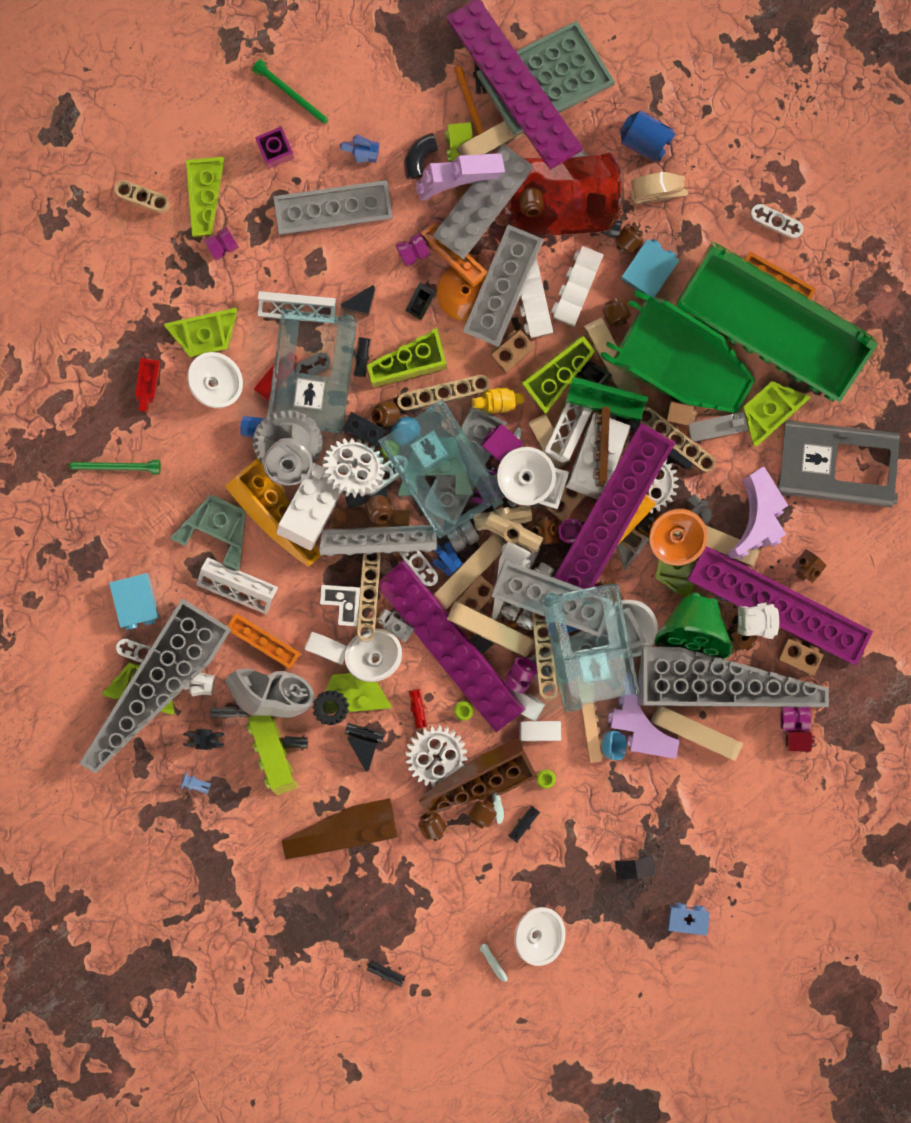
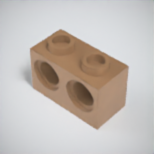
[491,330,535,374]
[665,400,696,426]
[545,481,586,522]
[456,575,495,614]
[777,637,824,676]

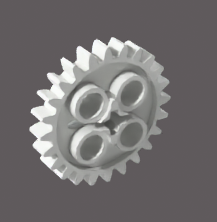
[322,438,385,498]
[647,459,679,514]
[405,725,467,787]

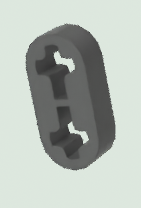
[296,353,331,379]

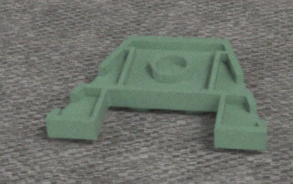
[398,437,474,496]
[170,495,246,570]

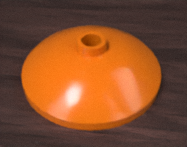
[437,267,486,321]
[649,509,708,565]

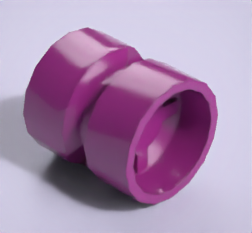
[203,226,239,261]
[396,233,430,267]
[558,519,583,544]
[504,657,538,694]
[780,707,811,732]

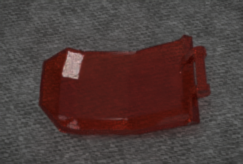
[498,152,625,235]

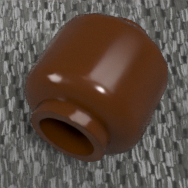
[518,187,544,217]
[615,225,643,254]
[603,297,631,327]
[371,401,401,427]
[365,495,393,524]
[469,799,497,829]
[418,813,446,841]

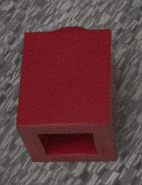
[786,731,815,752]

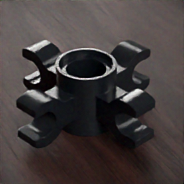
[183,729,225,750]

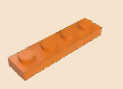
[421,222,488,287]
[745,251,816,299]
[228,613,301,669]

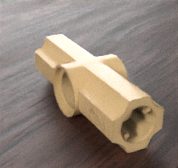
[473,505,533,531]
[484,512,543,554]

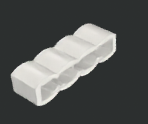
[551,246,604,327]
[519,258,553,339]

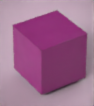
[255,126,294,169]
[480,424,523,464]

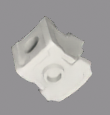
[738,603,779,639]

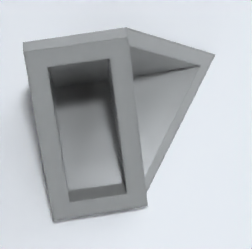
[616,529,649,570]

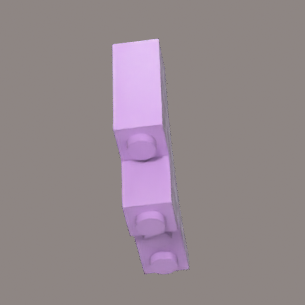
[416,153,505,201]
[727,467,788,559]
[607,672,679,759]

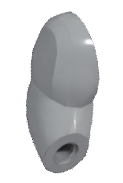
[225,668,314,718]

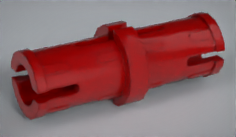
[408,689,427,729]

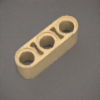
[115,180,170,214]
[528,414,571,469]

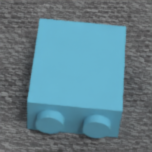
[621,239,679,297]
[109,573,160,630]

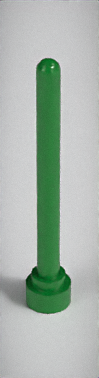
[251,58,328,124]
[68,459,161,475]

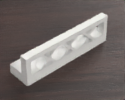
[258,291,336,324]
[544,402,592,463]
[196,558,278,615]

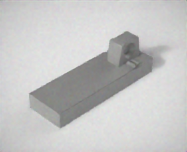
[688,412,748,442]

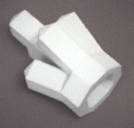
[184,672,215,696]

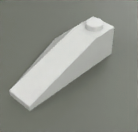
[492,542,540,620]

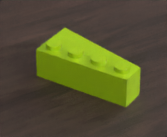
[367,328,447,388]
[521,336,595,414]
[246,715,299,795]

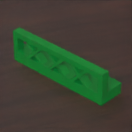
[566,377,648,422]

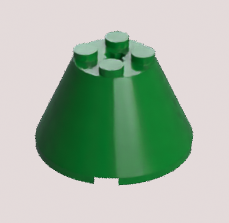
[655,593,732,660]

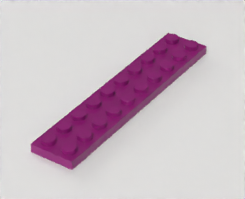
[446,0,583,170]
[554,423,676,591]
[687,546,873,666]
[378,561,526,733]

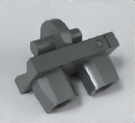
[684,494,712,523]

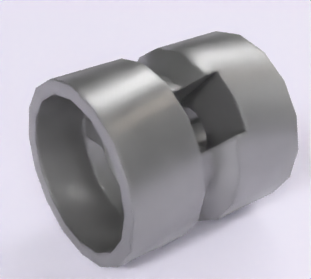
[445,519,480,552]

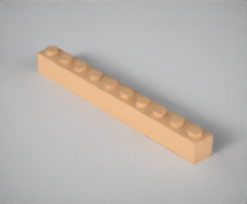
[577,675,604,763]

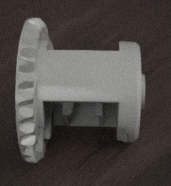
[253,410,322,486]

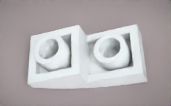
[304,632,347,665]
[511,690,545,721]
[519,721,561,742]

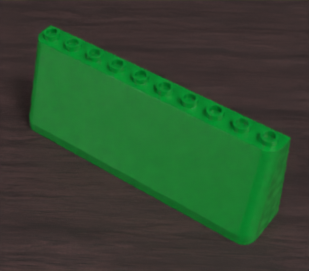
[676,241,878,402]

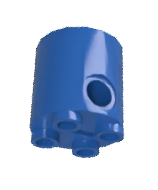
[620,110,676,163]

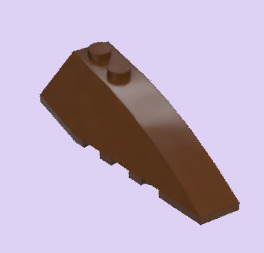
[419,737,537,815]
[282,798,398,860]

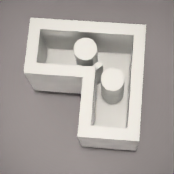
[320,585,361,626]

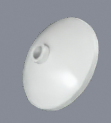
[187,352,243,408]
[497,447,556,505]
[607,600,658,658]
[345,629,402,682]
[514,907,565,966]

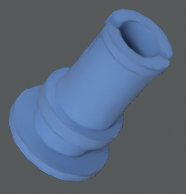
[180,771,211,795]

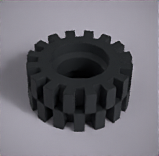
[312,690,349,726]

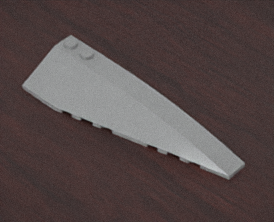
[79,598,231,774]
[637,647,829,707]

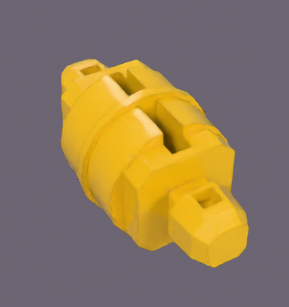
[472,387,524,414]

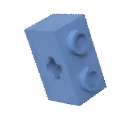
[667,903,710,936]

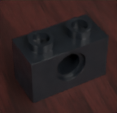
[343,412,386,448]

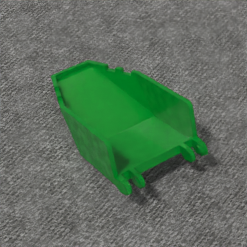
[600,290,755,413]

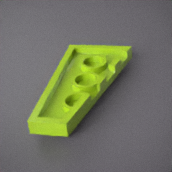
[186,157,225,237]

